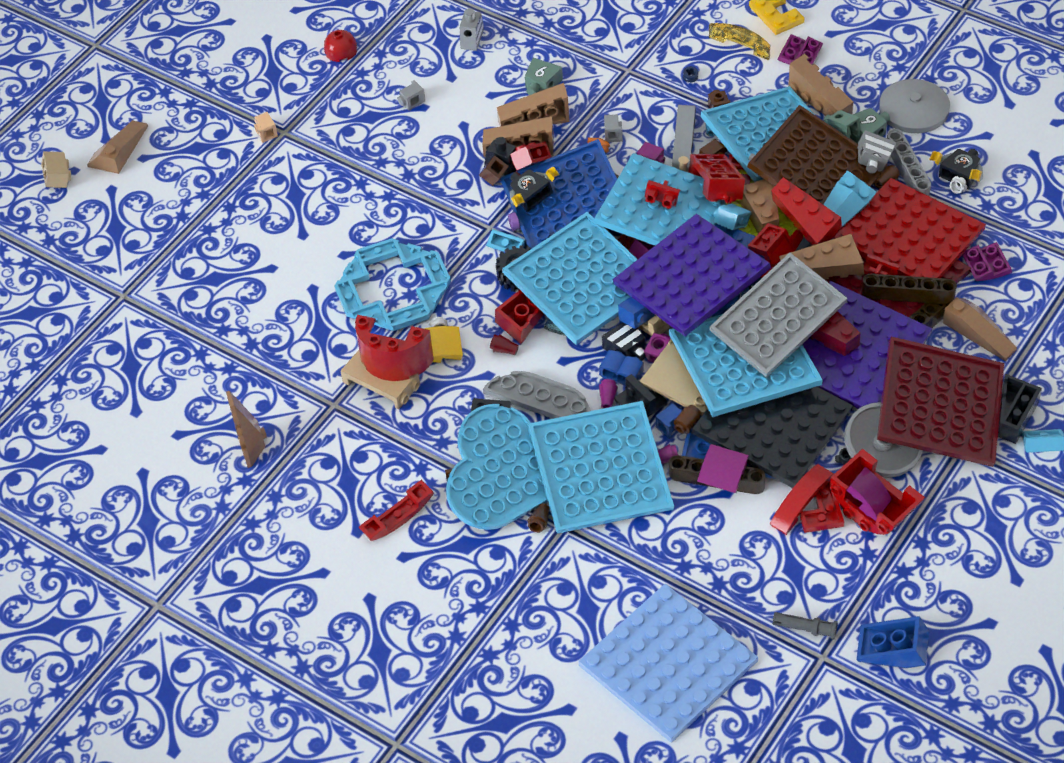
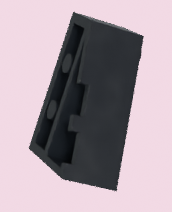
[998,374,1042,444]

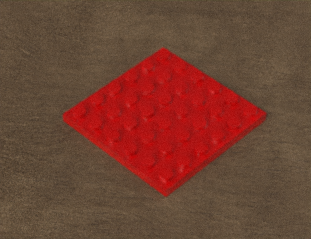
[833,178,986,278]

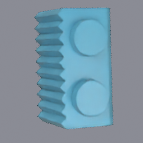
[714,204,751,230]

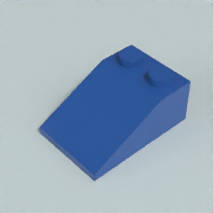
[856,616,929,668]

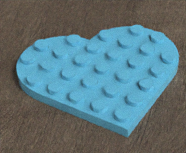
[446,404,548,530]

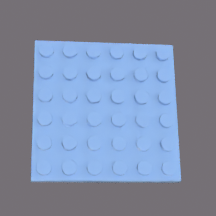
[579,584,758,743]

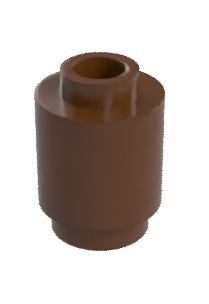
[674,405,702,434]

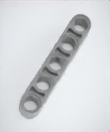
[672,105,696,172]
[887,129,931,196]

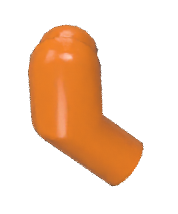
[587,137,610,153]

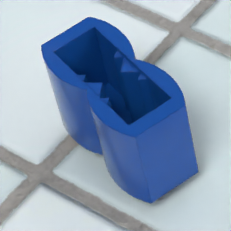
[599,350,644,386]

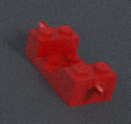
[688,154,745,204]

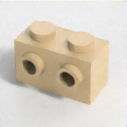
[41,151,71,188]

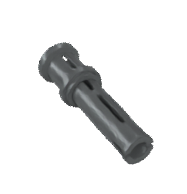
[772,612,838,640]

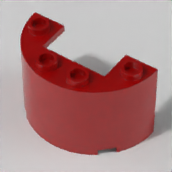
[355,314,434,381]
[830,448,925,535]

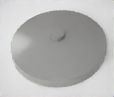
[879,79,950,133]
[844,403,923,477]

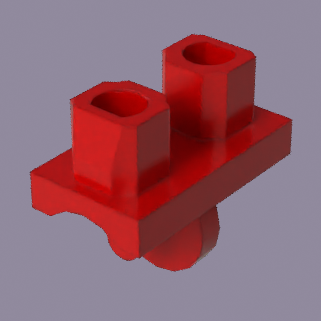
[644,180,680,209]
[864,254,900,275]

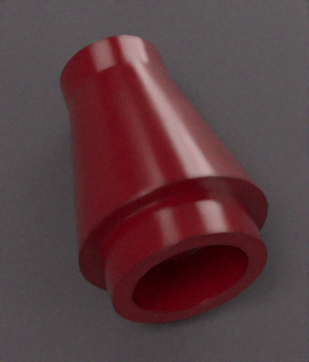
[490,334,519,355]

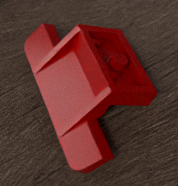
[748,223,804,278]

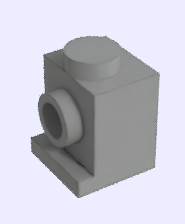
[397,80,425,111]
[604,114,623,142]

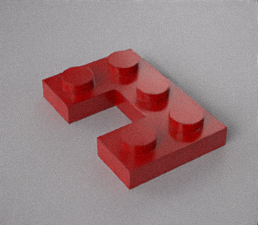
[791,482,844,533]

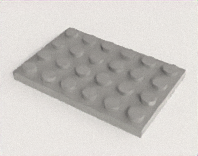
[710,253,847,378]

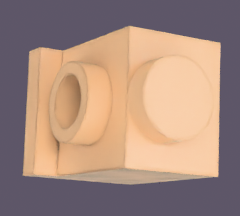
[254,112,278,143]

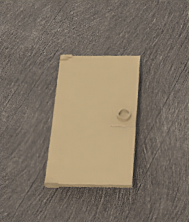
[639,339,708,417]

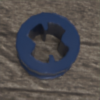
[683,66,699,83]

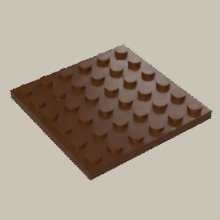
[747,105,888,205]

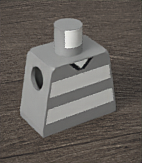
[459,8,484,51]
[858,130,896,173]

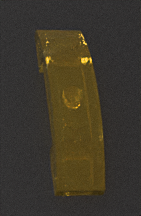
[709,23,770,60]

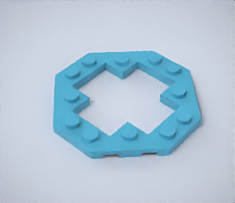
[334,238,451,331]

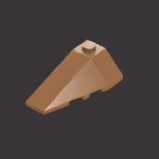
[87,120,148,174]
[943,297,1017,361]
[226,391,267,468]

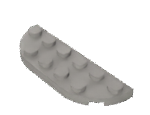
[483,371,591,419]

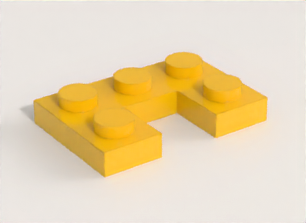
[749,0,805,35]

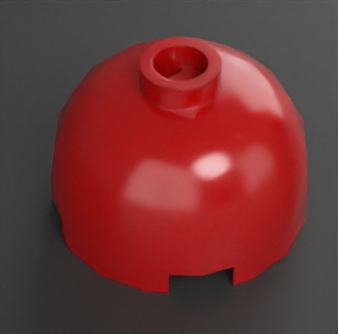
[324,30,357,62]

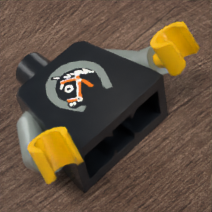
[929,149,983,190]
[510,167,559,212]

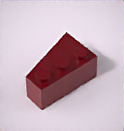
[809,311,861,356]

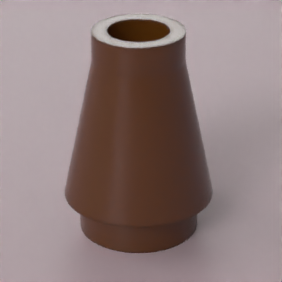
[874,165,900,189]
[528,503,550,533]

